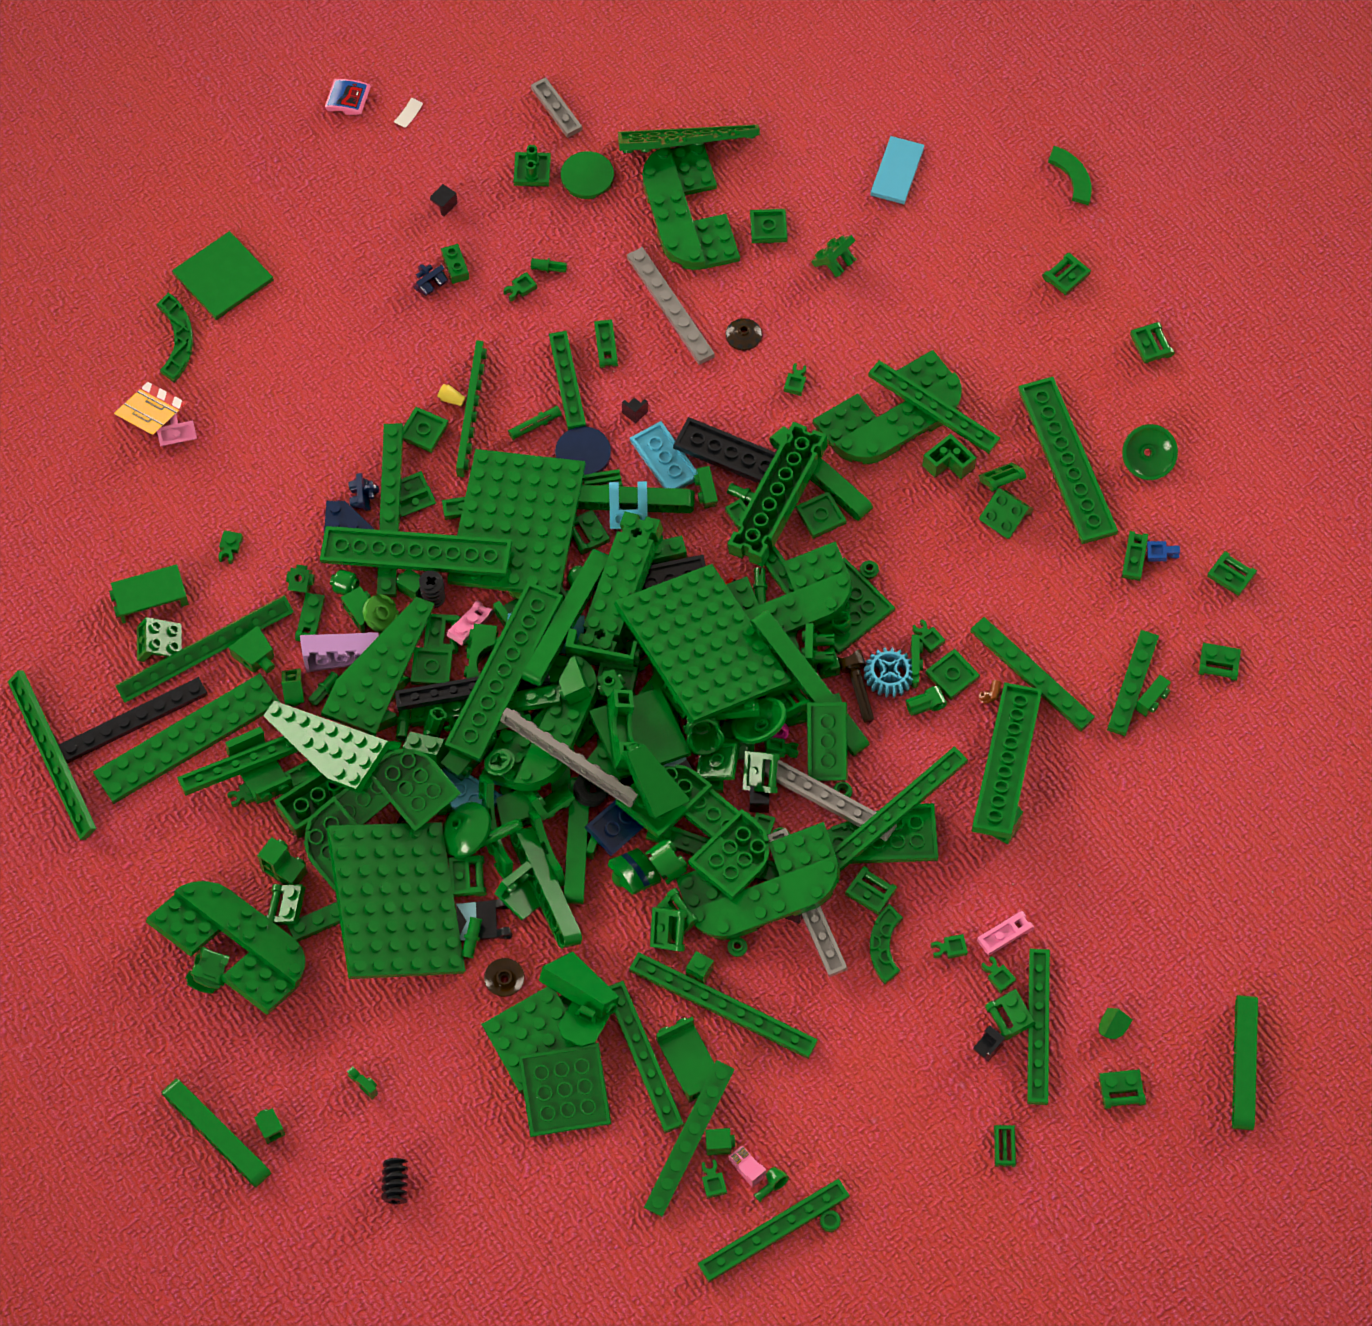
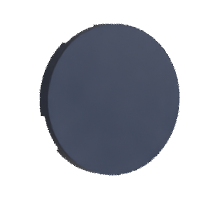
[555,426,611,475]

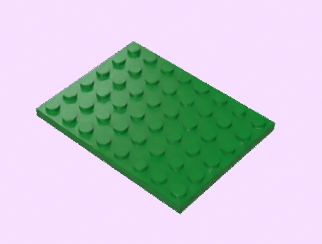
[447,449,586,594]
[614,564,791,724]
[326,822,466,979]

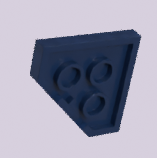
[323,501,375,539]

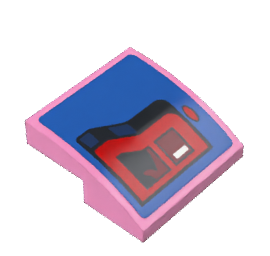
[325,79,371,115]

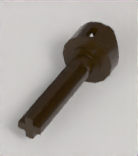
[837,649,875,723]

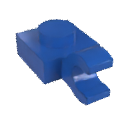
[1147,541,1180,562]

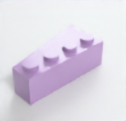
[300,632,379,673]

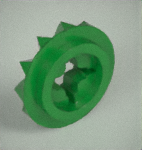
[484,748,516,777]

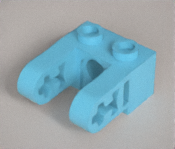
[609,481,648,529]

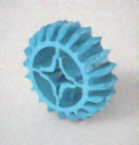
[864,647,913,698]

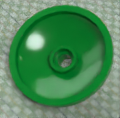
[1122,424,1178,480]
[731,697,787,744]
[442,802,491,858]

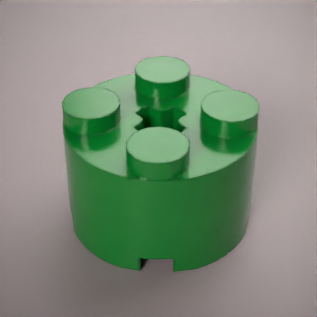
[645,839,688,885]

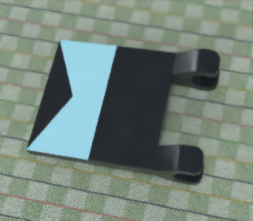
[456,899,512,942]

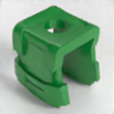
[185,947,230,994]

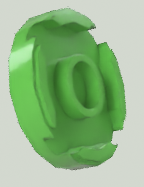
[363,594,399,632]

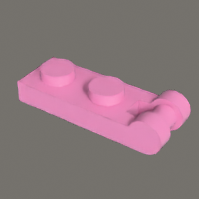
[447,600,494,645]
[977,911,1034,956]

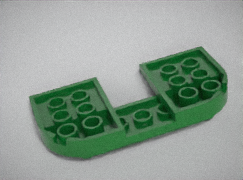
[643,144,740,270]
[812,350,962,464]
[726,541,852,635]
[481,654,599,791]
[304,749,461,892]
[615,764,769,901]
[676,822,840,940]
[146,881,305,1015]

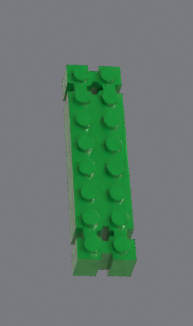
[727,422,828,567]
[577,511,663,653]

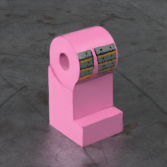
[728,1146,766,1187]

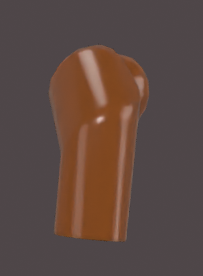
[979,680,1001,704]

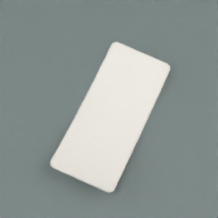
[394,98,423,128]

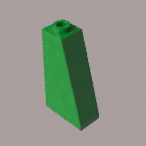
[622,742,690,818]
[539,952,619,1018]

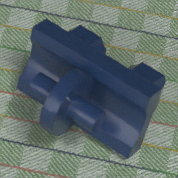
[414,264,448,296]
[348,473,379,511]

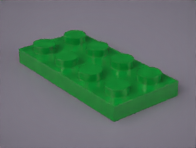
[807,702,848,781]

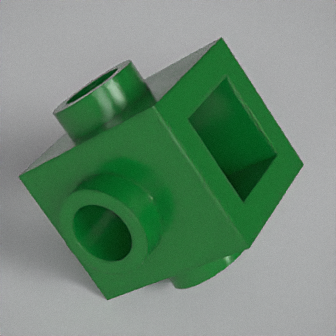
[286,565,315,593]
[597,669,626,698]

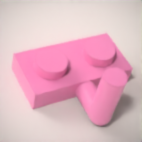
[157,413,197,447]

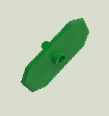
[558,1001,610,1047]

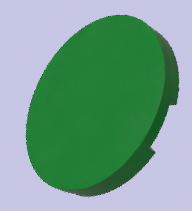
[561,151,614,199]

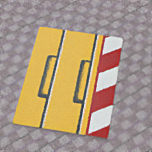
[114,382,186,435]

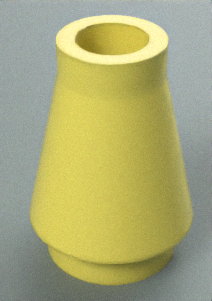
[437,384,466,407]

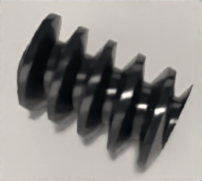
[419,571,445,608]
[381,1158,408,1204]

